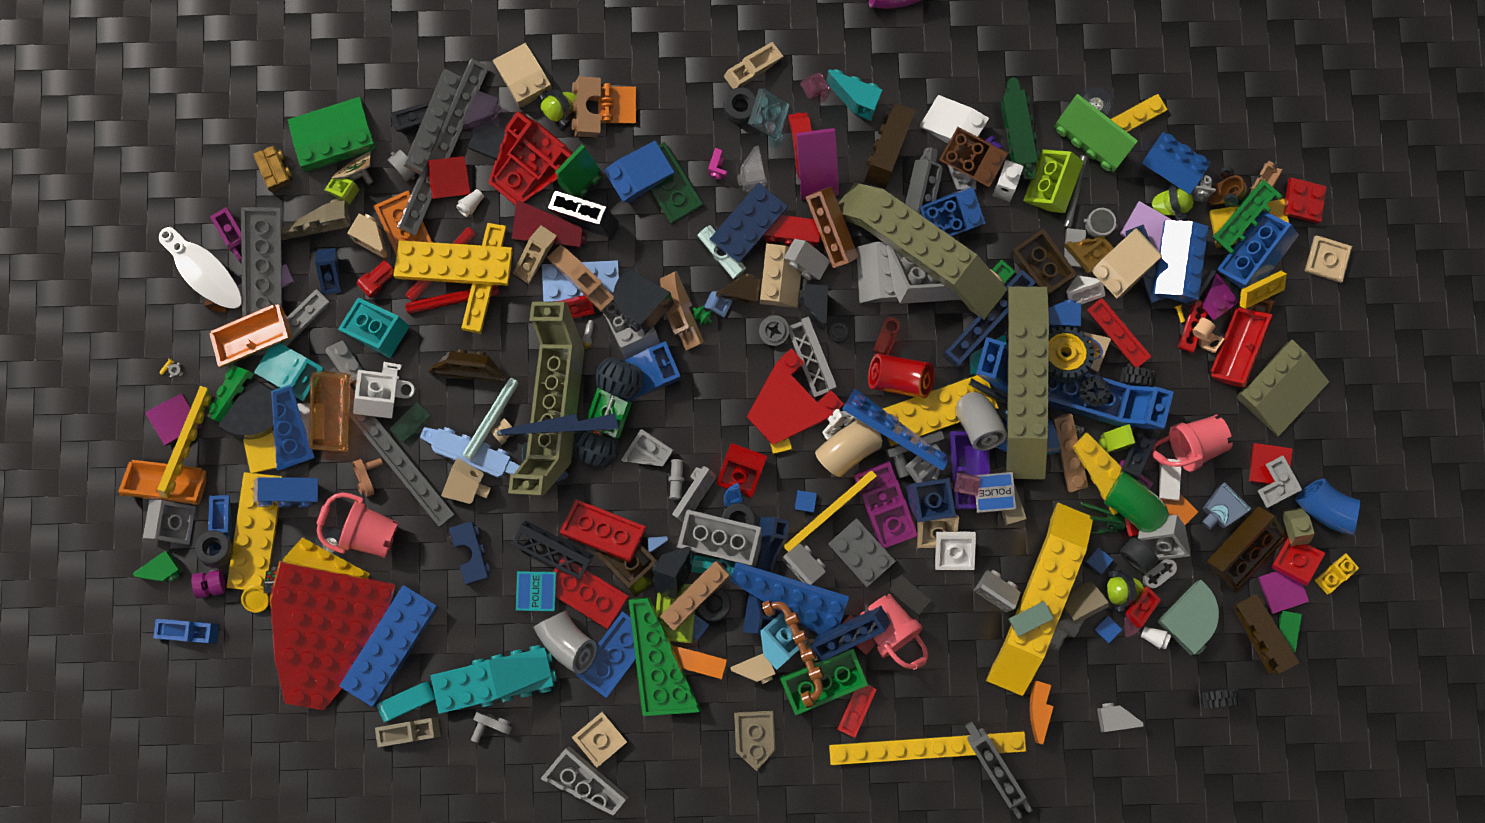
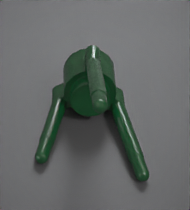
[1080,502,1126,535]

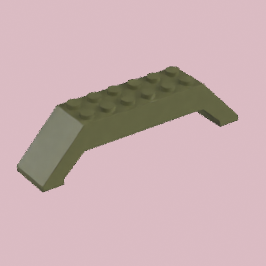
[838,183,1007,320]
[1006,287,1049,479]
[508,302,585,496]

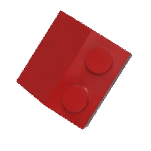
[716,443,767,498]

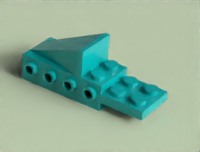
[430,645,557,714]

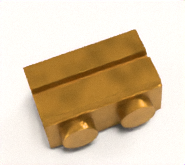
[253,146,293,192]

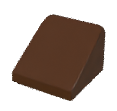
[1250,297,1274,314]

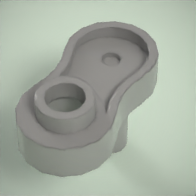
[471,712,512,743]

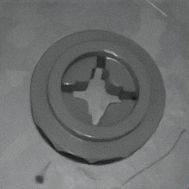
[759,315,790,346]

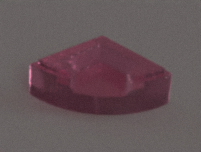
[1123,617,1141,637]

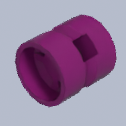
[192,569,226,599]

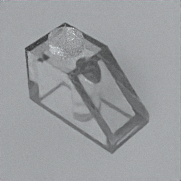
[737,146,766,191]

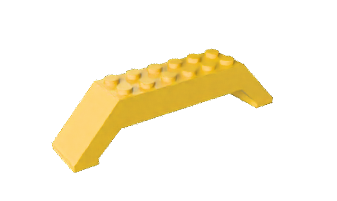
[986,502,1093,696]

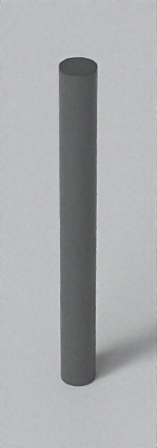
[1064,155,1088,229]

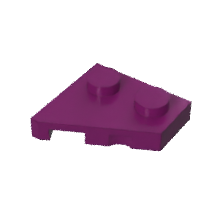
[1202,273,1239,320]

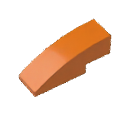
[1030,681,1054,744]

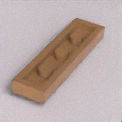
[1052,413,1088,492]

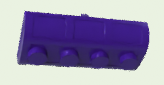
[949,431,991,510]

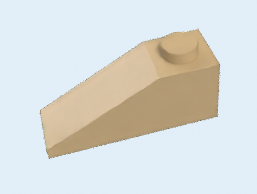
[513,225,557,284]

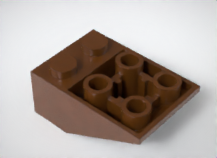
[939,126,1009,187]

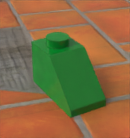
[133,551,183,583]

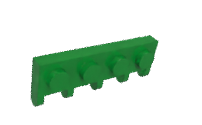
[1212,180,1283,255]

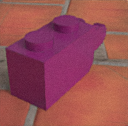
[210,207,242,264]

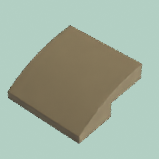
[1063,580,1109,624]

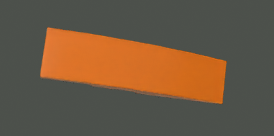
[672,645,727,679]

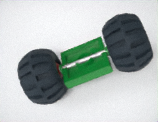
[572,357,644,468]

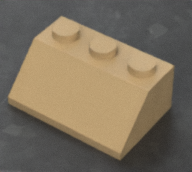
[760,244,801,308]

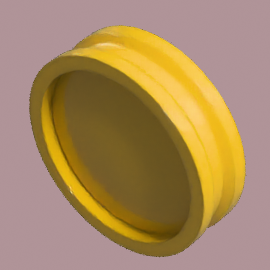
[241,584,270,613]

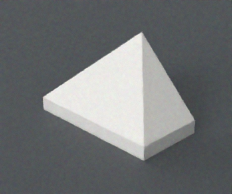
[1066,276,1105,304]

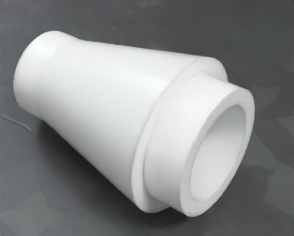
[456,189,484,217]
[1141,627,1171,649]

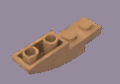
[547,245,614,312]
[660,271,704,350]

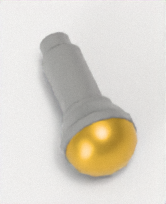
[581,320,594,349]

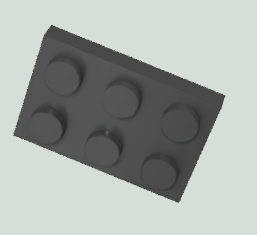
[828,518,896,587]

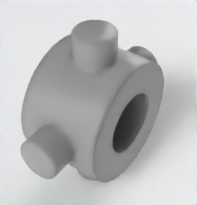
[167,363,183,378]

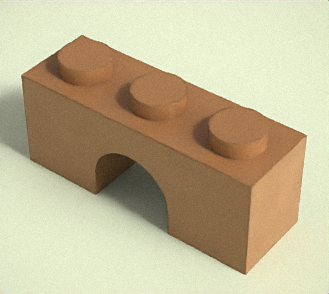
[572,76,601,138]

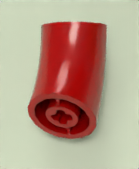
[868,353,935,399]

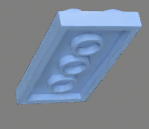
[542,260,619,302]

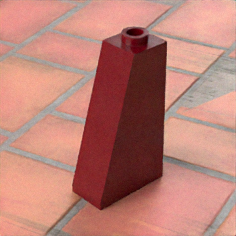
[512,201,587,248]

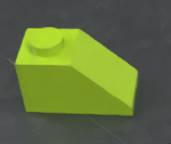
[1099,424,1135,454]

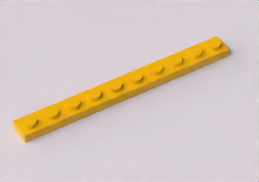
[829,732,1026,765]

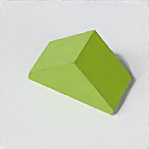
[324,174,359,205]

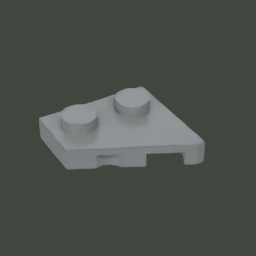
[621,429,674,466]
[905,443,941,483]

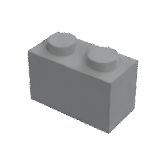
[784,239,830,280]

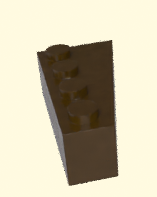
[865,102,915,190]
[1232,594,1299,675]

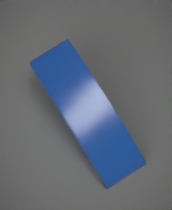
[208,495,232,556]
[153,619,219,644]

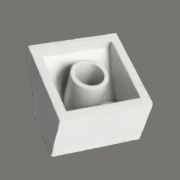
[353,370,397,418]

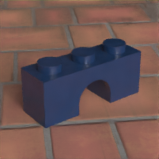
[449,521,491,585]

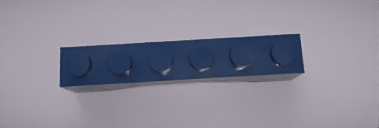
[743,517,790,635]

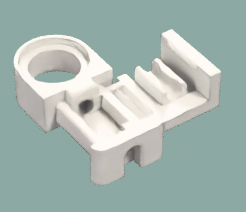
[382,362,416,399]
[822,409,857,440]

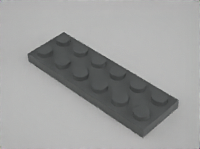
[241,207,282,317]

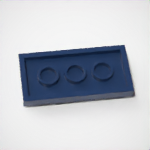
[709,182,788,265]

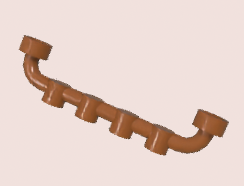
[762,600,824,708]

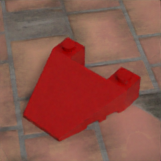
[747,348,844,445]

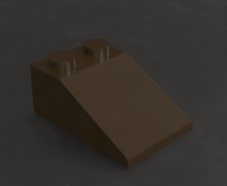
[594,544,657,597]

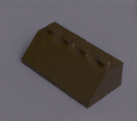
[1207,506,1288,593]

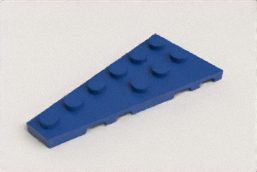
[842,388,949,471]
[730,562,849,635]

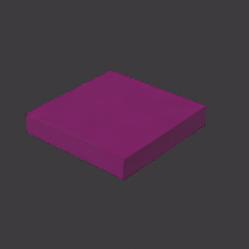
[1258,571,1309,614]

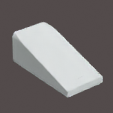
[1159,459,1181,501]

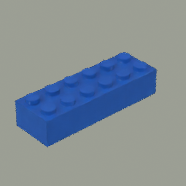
[339,585,439,707]

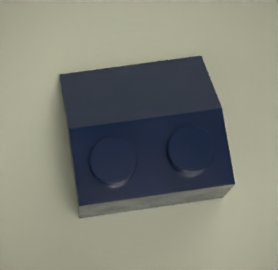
[906,478,956,522]

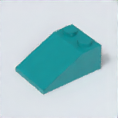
[338,298,410,358]

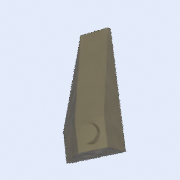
[281,199,351,240]

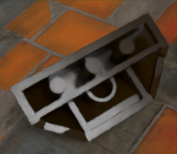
[428,349,507,383]

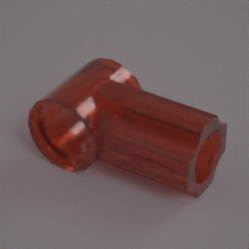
[873,317,900,355]

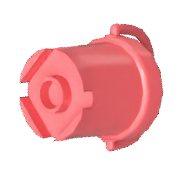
[1151,415,1233,472]
[317,492,399,558]
[860,593,928,670]

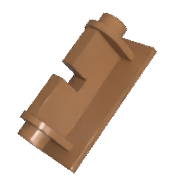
[1250,161,1283,193]

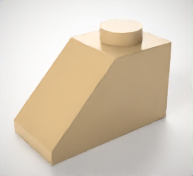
[730,654,775,684]

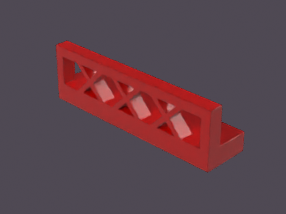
[1087,298,1151,368]

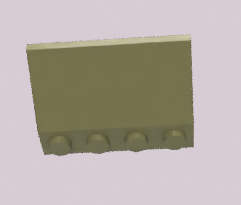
[1236,340,1329,436]

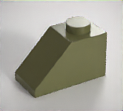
[1281,507,1315,546]

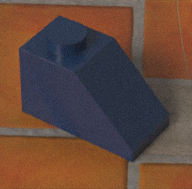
[315,248,341,294]

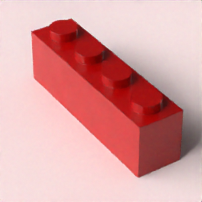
[761,215,820,247]

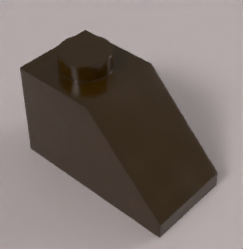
[716,274,761,304]

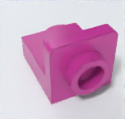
[708,148,727,180]

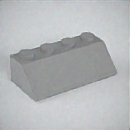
[677,510,762,567]

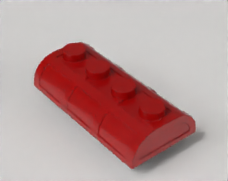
[1211,307,1274,387]

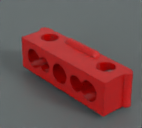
[1178,299,1207,353]

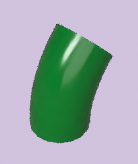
[1104,471,1168,533]

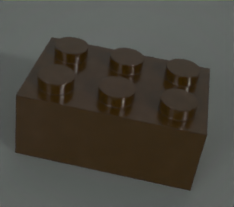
[1009,228,1077,296]

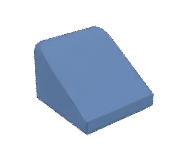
[705,291,733,317]
[648,537,668,554]

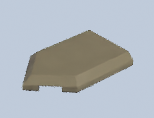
[734,711,775,771]

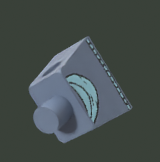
[1202,483,1251,530]

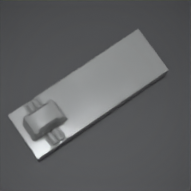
[672,466,717,523]

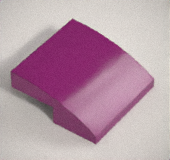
[146,394,202,446]

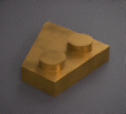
[1064,236,1114,273]

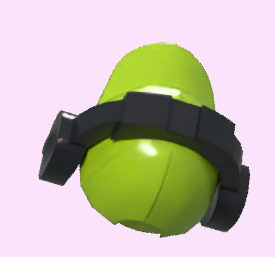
[537,89,575,130]
[1152,183,1194,221]
[1107,570,1143,613]

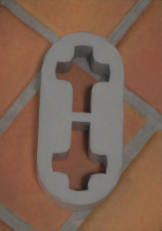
[1143,559,1177,589]

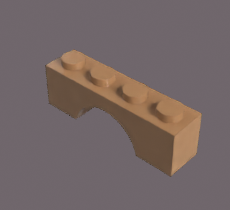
[660,561,732,630]

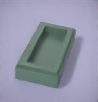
[1008,601,1053,637]

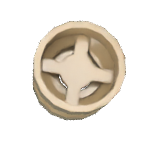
[490,418,513,445]

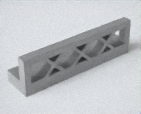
[789,316,837,398]

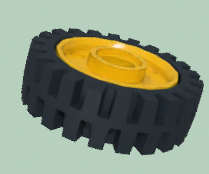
[1048,326,1095,384]

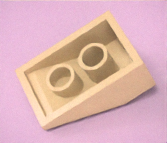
[493,43,552,109]
[1091,228,1163,298]

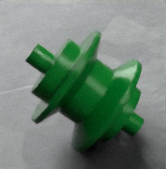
[692,305,712,326]

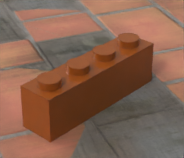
[806,186,858,268]

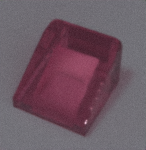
[800,73,829,98]
[955,473,980,496]

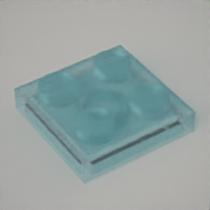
[748,89,790,139]

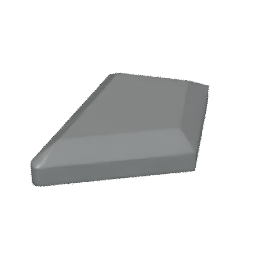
[948,165,976,190]

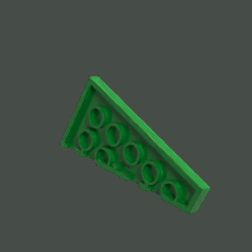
[629,597,701,716]

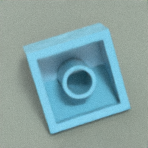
[761,612,809,670]

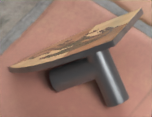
[332,151,373,185]

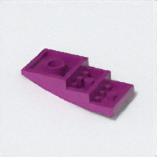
[796,128,839,200]
[853,461,918,548]

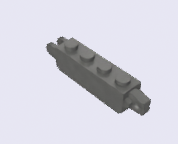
[905,148,943,216]
[965,721,1033,819]

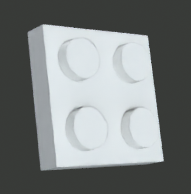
[935,532,976,570]

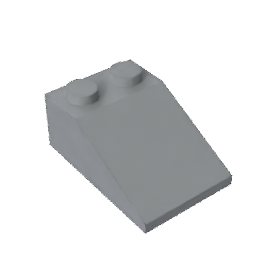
[973,570,1021,612]

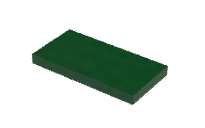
[650,142,704,225]

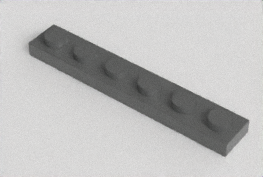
[403,69,462,175]

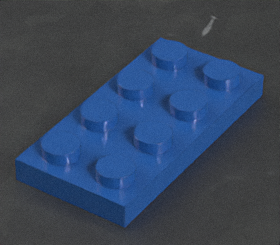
[575,612,636,698]

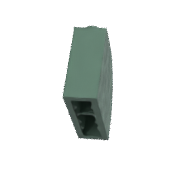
[1157,580,1219,655]

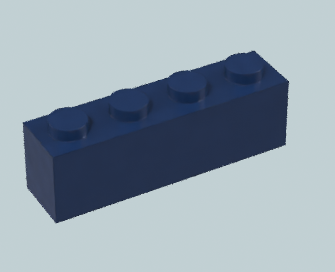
[810,606,891,662]

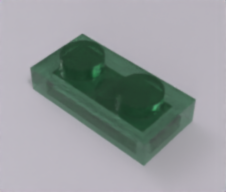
[390,402,431,443]

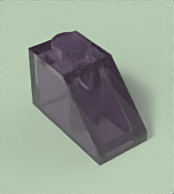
[463,90,501,131]

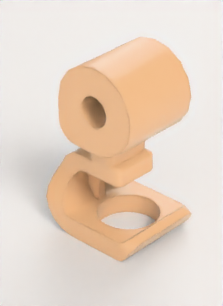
[1192,318,1225,353]

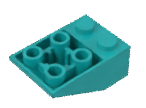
[826,69,882,121]
[254,343,325,402]

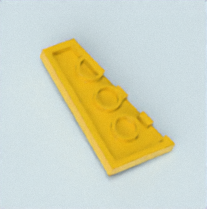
[1073,433,1122,515]

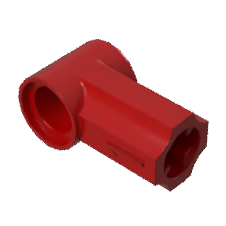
[356,260,394,298]

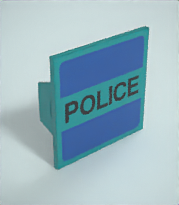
[516,571,556,611]

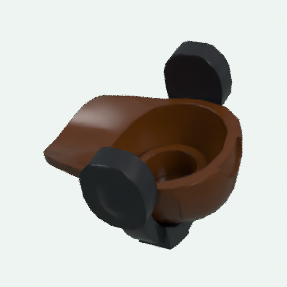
[1208,167,1247,207]

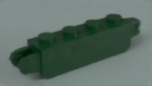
[1001,77,1040,181]

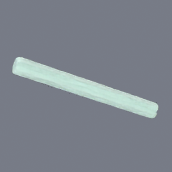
[463,378,518,460]

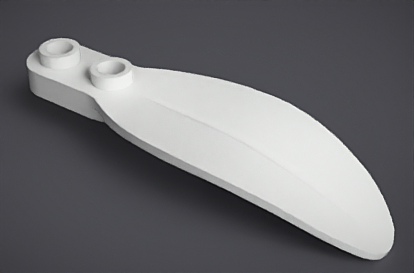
[159,227,242,309]

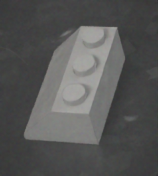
[856,242,898,304]

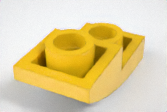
[1315,554,1359,595]

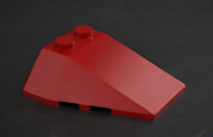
[488,111,573,205]

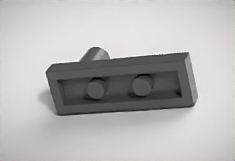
[885,431,944,478]

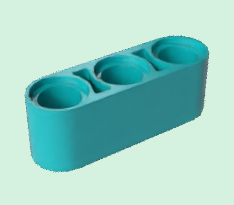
[376,681,435,723]

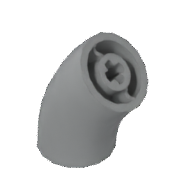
[956,392,1008,451]
[533,611,597,674]

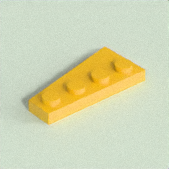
[283,537,370,578]

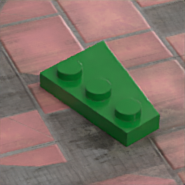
[207,365,254,422]

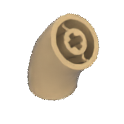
[815,419,882,477]

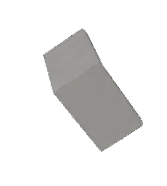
[1257,456,1302,508]

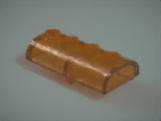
[309,371,351,452]

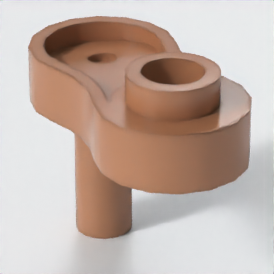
[352,458,383,497]

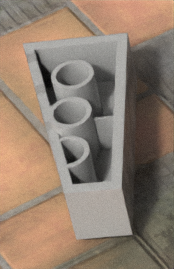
[541,746,629,815]

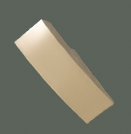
[724,42,783,89]

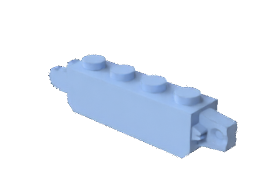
[420,427,520,479]

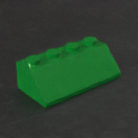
[779,648,868,715]

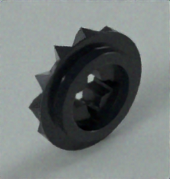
[1079,376,1111,407]

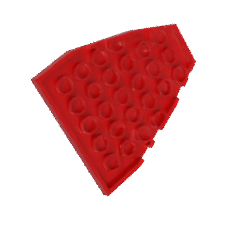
[270,561,395,710]

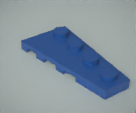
[271,385,314,471]

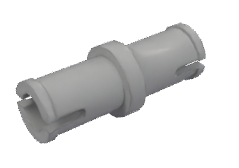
[669,459,684,500]

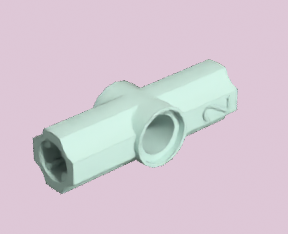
[697,225,746,280]

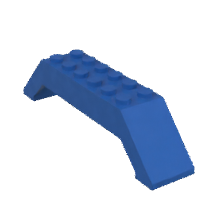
[976,337,1174,429]

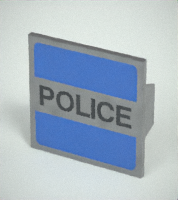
[974,472,1016,513]

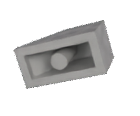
[1097,702,1143,732]

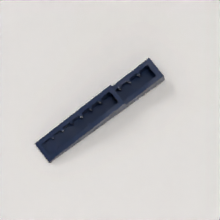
[497,413,618,436]

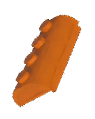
[210,304,292,368]
[118,460,206,505]

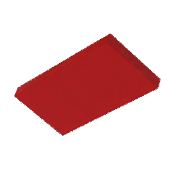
[560,499,646,563]
[553,556,629,630]

